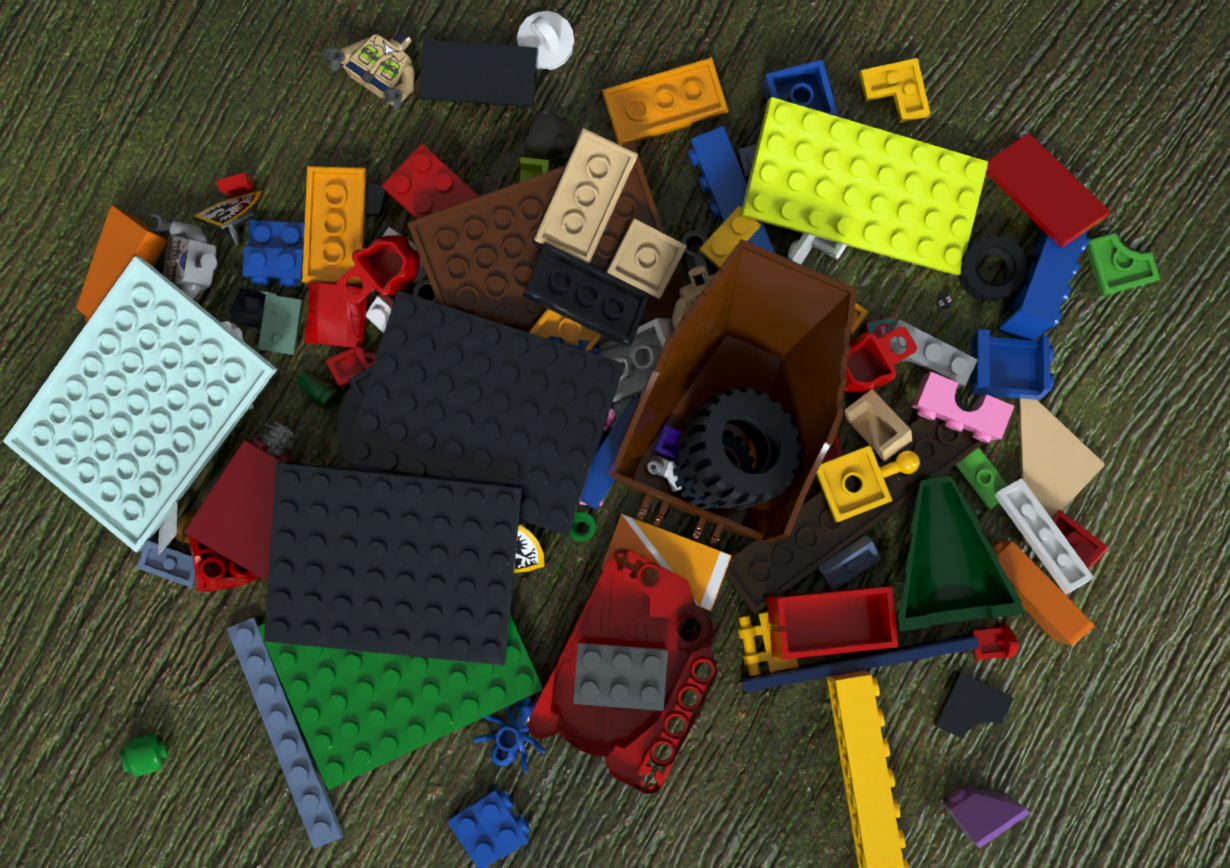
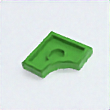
[1086,232,1160,297]

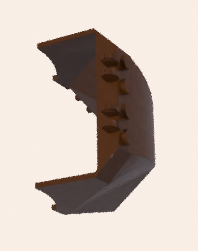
[605,239,857,548]

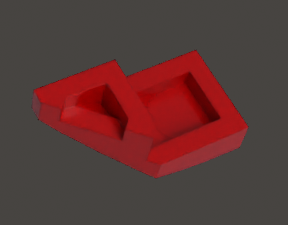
[325,347,377,388]

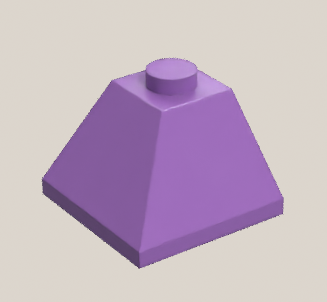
[943,787,1030,849]

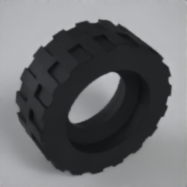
[959,235,1028,302]

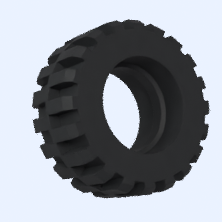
[678,387,801,510]

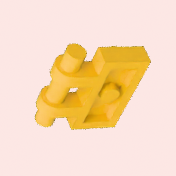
[738,611,799,676]

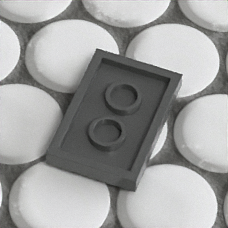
[573,642,668,711]

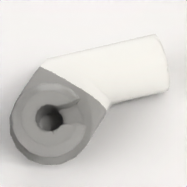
[647,456,682,492]

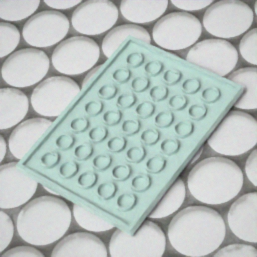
[3,256,277,553]

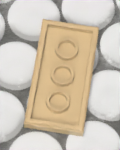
[534,128,638,264]

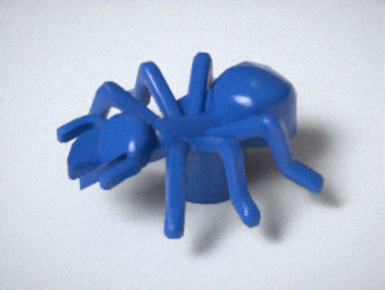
[473,697,545,773]

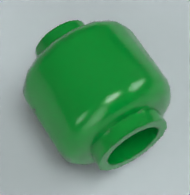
[120,733,168,777]

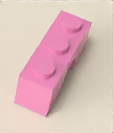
[911,372,1014,443]

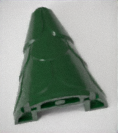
[898,472,1024,631]

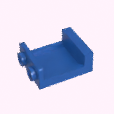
[970,329,1054,400]

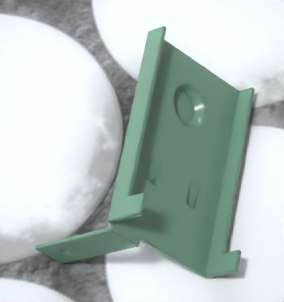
[258,291,304,355]

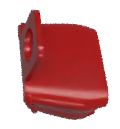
[336,235,420,305]
[844,327,917,394]

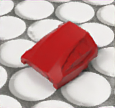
[305,282,368,350]
[188,535,258,592]

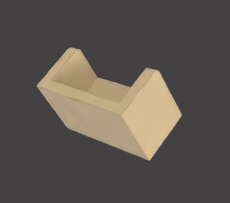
[845,389,912,462]

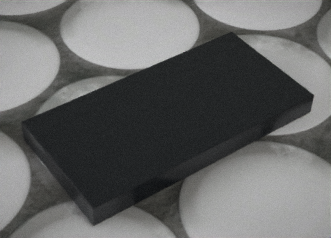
[419,39,539,108]
[522,242,650,348]

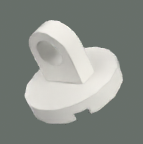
[517,11,574,70]

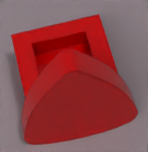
[970,623,1019,660]

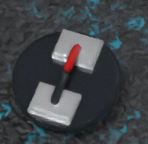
[938,294,953,308]

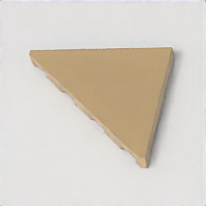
[1018,398,1105,546]

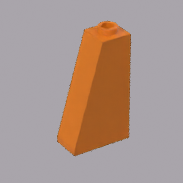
[76,206,168,322]
[991,540,1095,646]

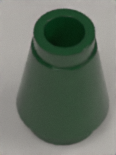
[296,369,340,410]

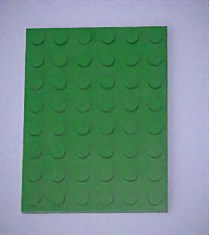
[257,612,544,790]

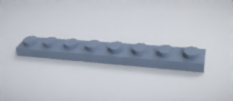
[226,616,344,849]

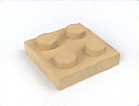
[606,218,687,299]

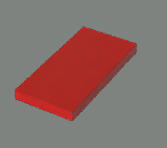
[986,133,1110,249]

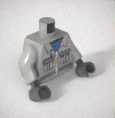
[148,214,217,299]

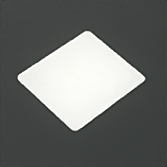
[158,501,178,555]

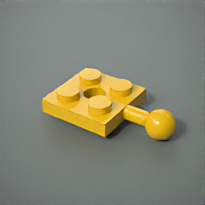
[816,445,920,522]

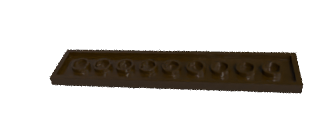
[725,393,986,614]

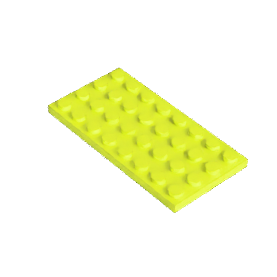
[740,97,988,275]

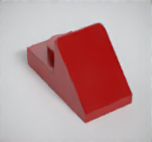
[1051,509,1108,570]

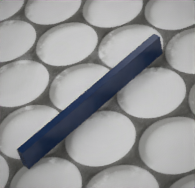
[740,634,979,692]

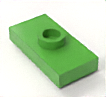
[954,448,1008,510]

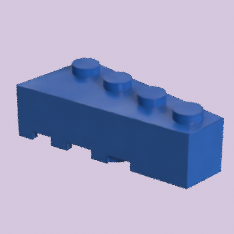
[998,230,1089,340]

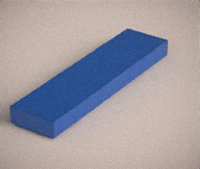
[581,396,638,510]

